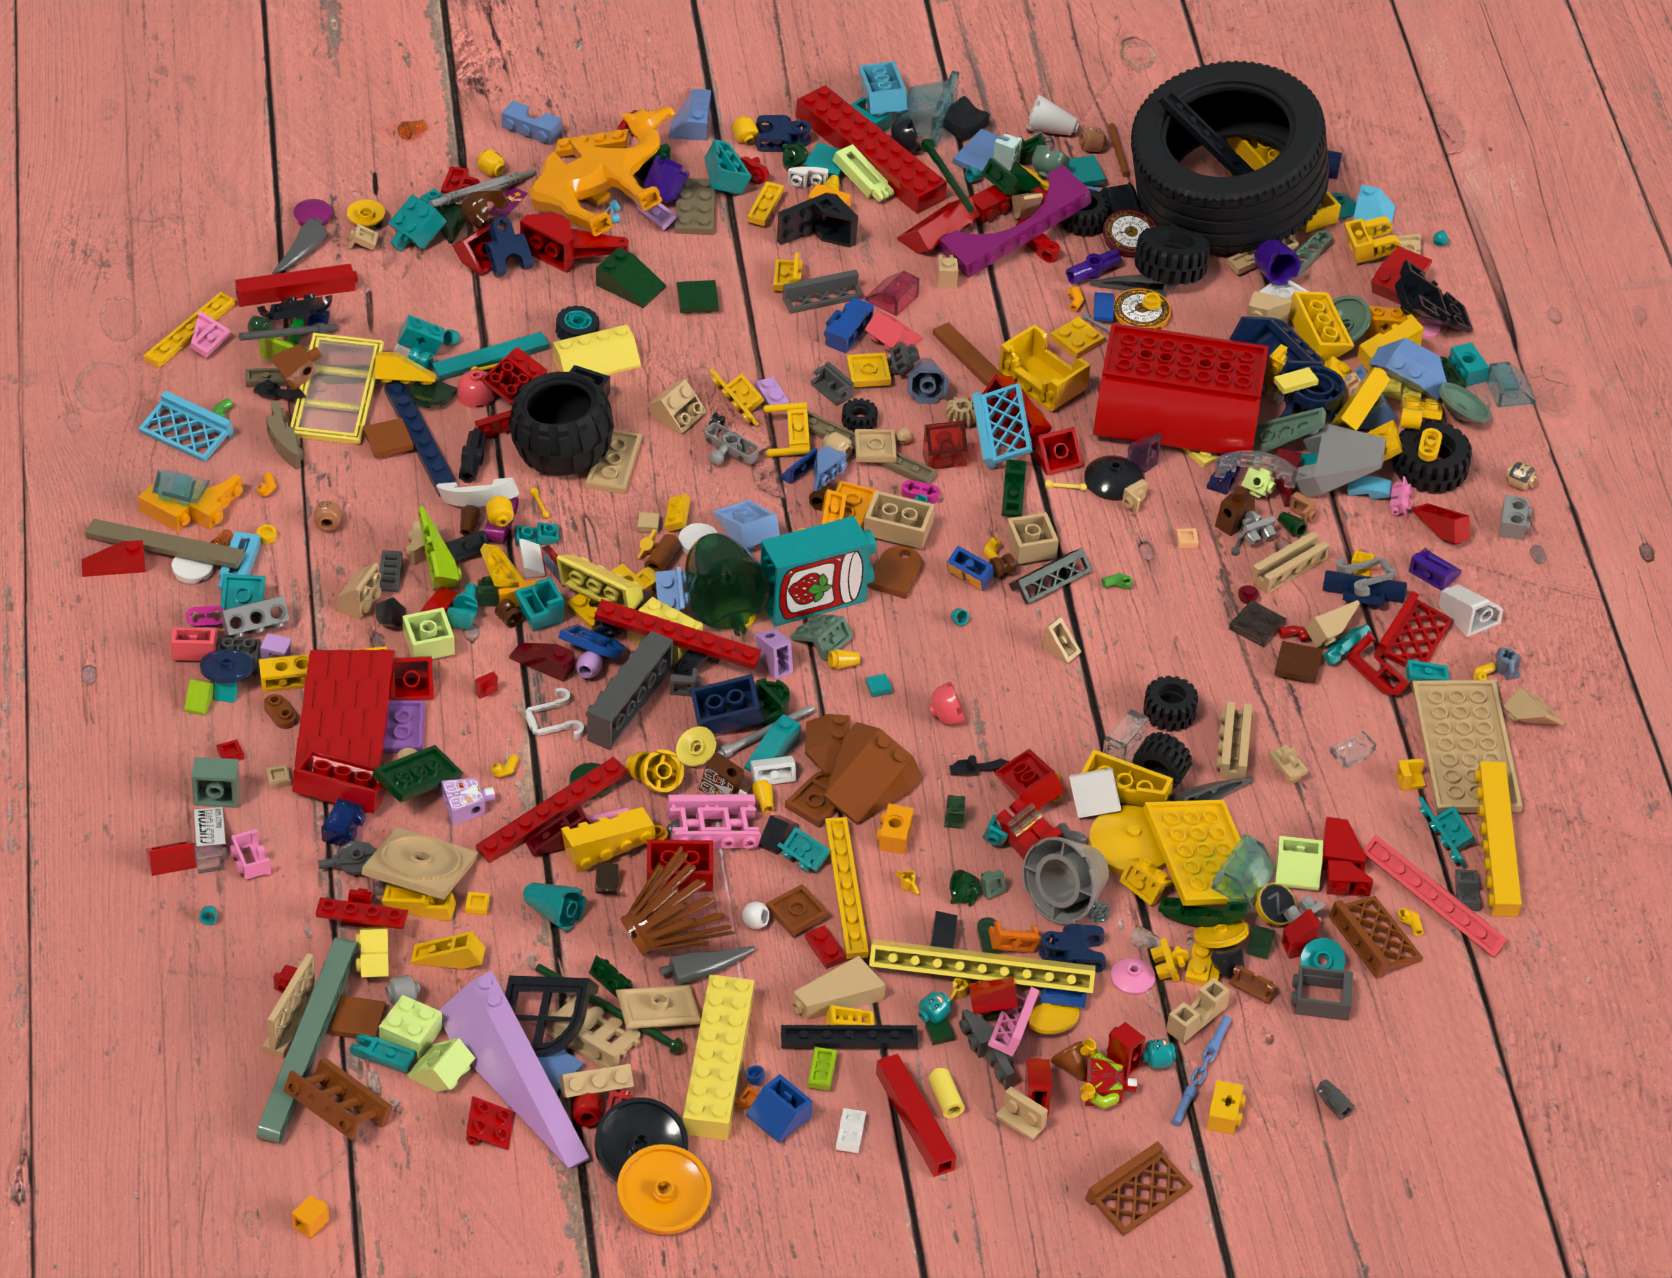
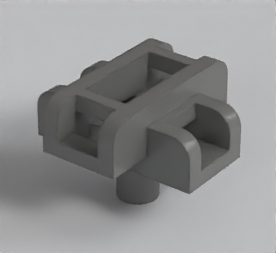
[887,341,920,375]

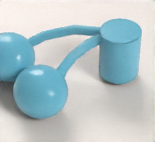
[606,200,621,223]

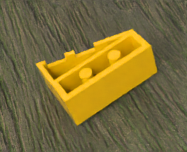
[1357,314,1424,371]

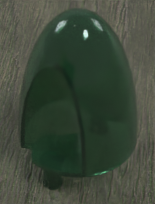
[685,533,770,637]

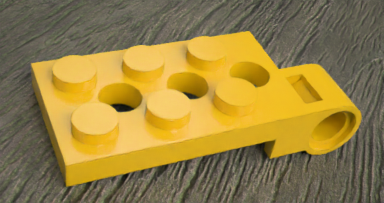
[1400,395,1443,430]
[566,563,657,631]

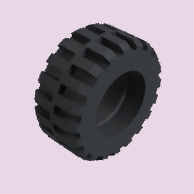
[1134,225,1210,285]
[1393,420,1472,494]

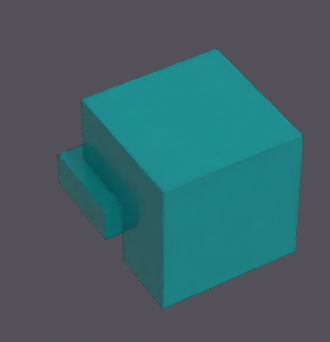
[515,577,564,632]

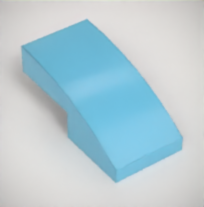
[1347,476,1392,499]

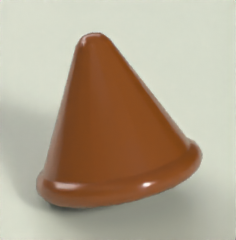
[1050,1041,1086,1081]

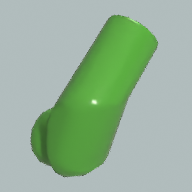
[212,398,233,418]
[1101,573,1133,589]

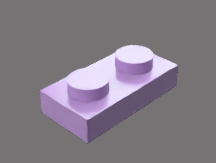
[636,203,677,231]
[755,376,789,405]

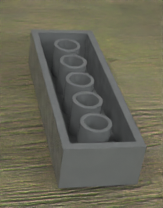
[586,631,673,750]

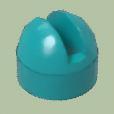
[965,167,981,183]
[1433,230,1449,246]
[443,329,460,345]
[950,608,969,626]
[199,905,218,925]

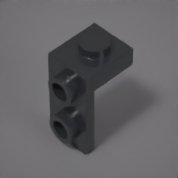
[673,650,720,676]

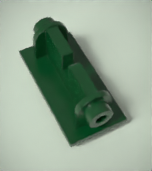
[589,955,633,999]

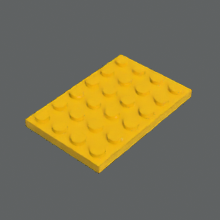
[1143,800,1262,906]

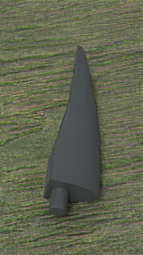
[272,218,329,274]
[1090,275,1177,297]
[1171,777,1253,801]
[659,946,755,985]

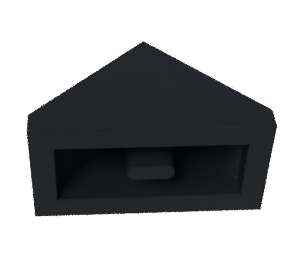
[759,815,799,855]

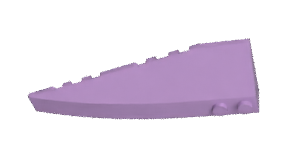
[439,970,590,1170]

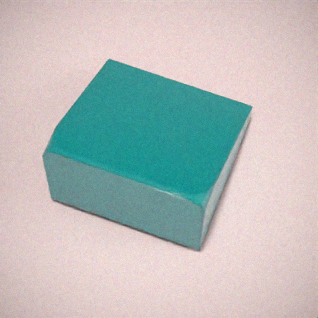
[214,682,238,703]

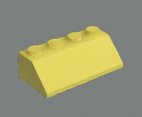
[553,325,641,375]
[556,554,644,609]

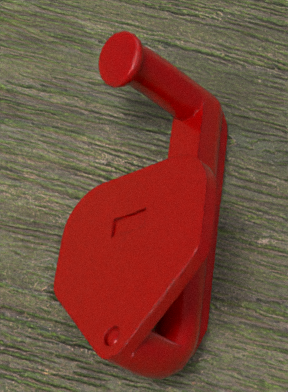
[1347,631,1410,696]

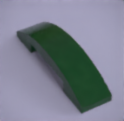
[1001,459,1026,517]
[1158,897,1250,926]

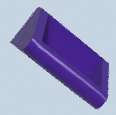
[1409,550,1461,591]

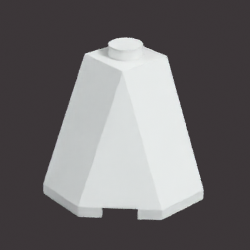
[1438,584,1504,637]

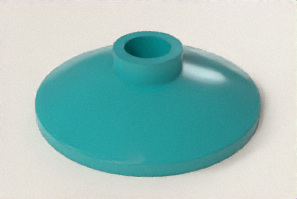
[1330,193,1356,219]
[1301,938,1345,970]

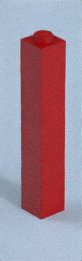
[235,264,358,307]
[876,1053,956,1177]

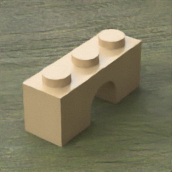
[1166,978,1230,1044]
[558,1064,634,1098]

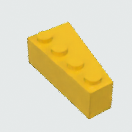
[1081,749,1173,806]
[561,807,656,873]

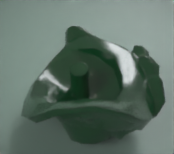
[782,141,808,169]
[950,869,981,907]

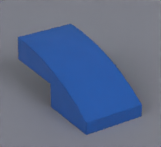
[1093,292,1114,321]

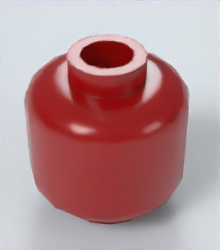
[573,1093,603,1127]

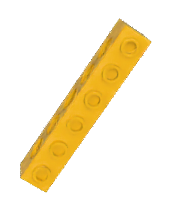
[259,646,387,692]

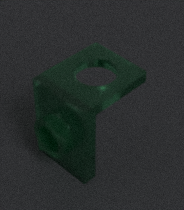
[1246,925,1276,959]

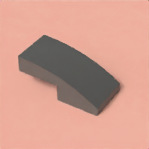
[1455,869,1481,910]

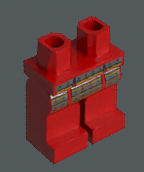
[995,798,1062,860]

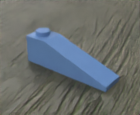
[669,89,711,140]

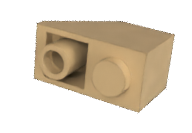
[407,521,439,565]

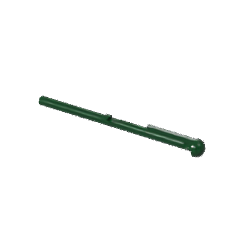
[921,138,974,213]
[535,964,684,1054]

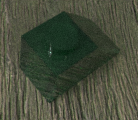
[437,203,466,244]

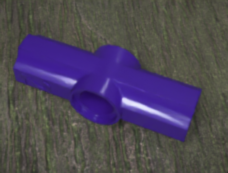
[1066,248,1122,284]

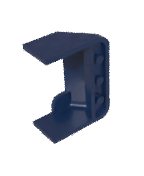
[1229,316,1324,388]

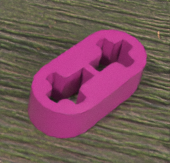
[901,480,939,504]
[186,606,224,627]

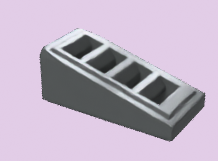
[379,550,403,592]

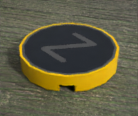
[1255,883,1296,927]

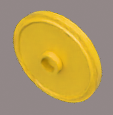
[1194,920,1249,949]

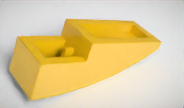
[382,884,456,921]

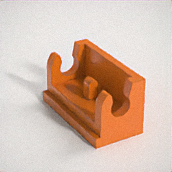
[988,921,1041,953]

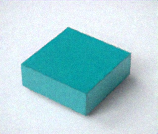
[865,674,892,697]

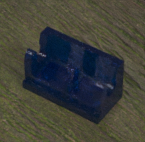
[1206,452,1242,495]

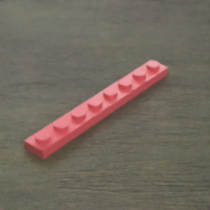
[1363,835,1508,956]

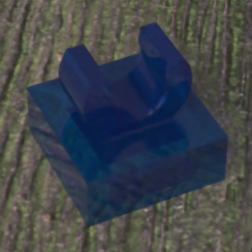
[308,311,330,326]

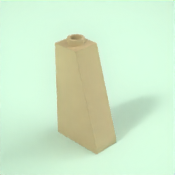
[792,956,886,1020]

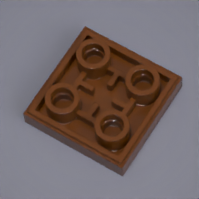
[1274,641,1323,683]

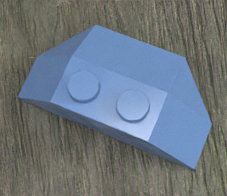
[1369,338,1447,400]

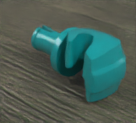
[446,583,478,629]

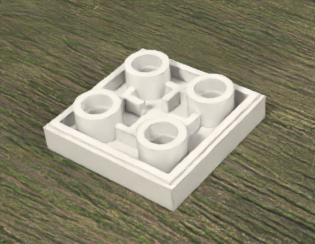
[1069,768,1121,818]

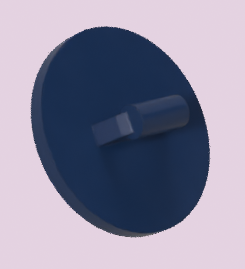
[200,649,254,683]

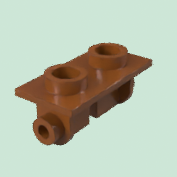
[1228,965,1278,1003]

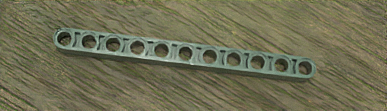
[256,937,359,1144]

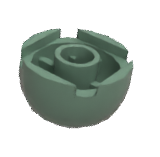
[1032,145,1070,180]

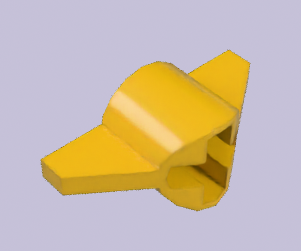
[637,529,657,560]
[895,870,920,896]
[949,978,972,1003]

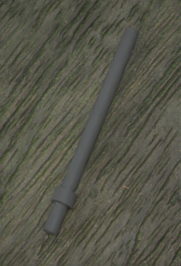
[238,323,338,341]

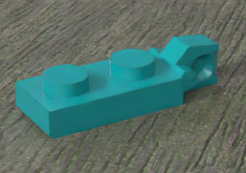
[1322,625,1371,665]

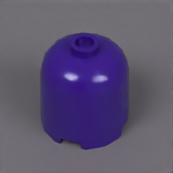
[644,155,690,203]
[1254,239,1301,286]

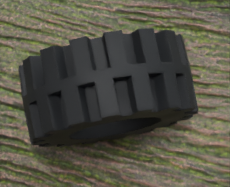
[842,398,878,432]

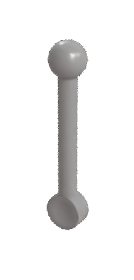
[1082,313,1111,335]

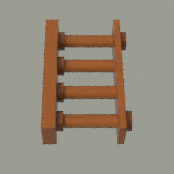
[283,1058,393,1140]

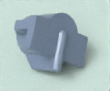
[1495,647,1522,680]

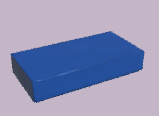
[1040,987,1086,1008]

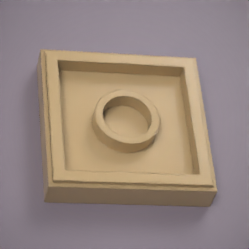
[854,429,897,463]

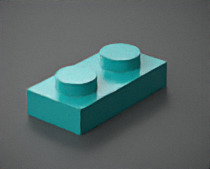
[1405,660,1450,681]

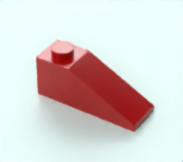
[1413,503,1470,545]
[81,540,145,577]

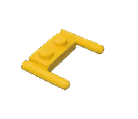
[763,402,810,457]

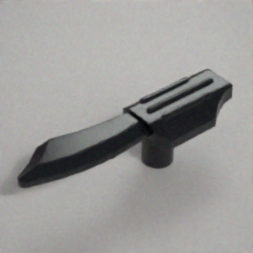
[253,379,306,398]
[949,755,1009,775]

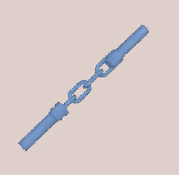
[1171,1016,1231,1126]

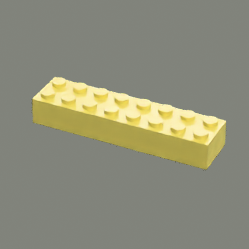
[683,974,754,1141]

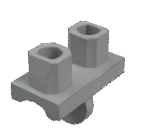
[1236,511,1276,546]
[1283,895,1326,931]

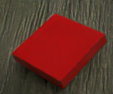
[969,977,1018,1015]

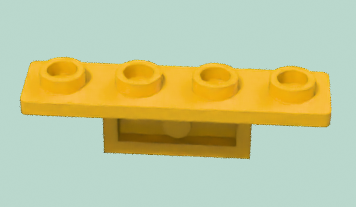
[709,368,765,427]

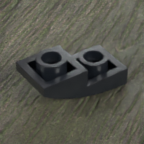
[930,911,958,949]

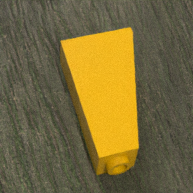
[1330,367,1390,431]

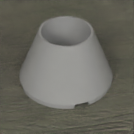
[1022,837,1109,924]

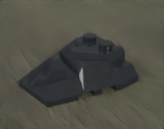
[1395,260,1473,333]

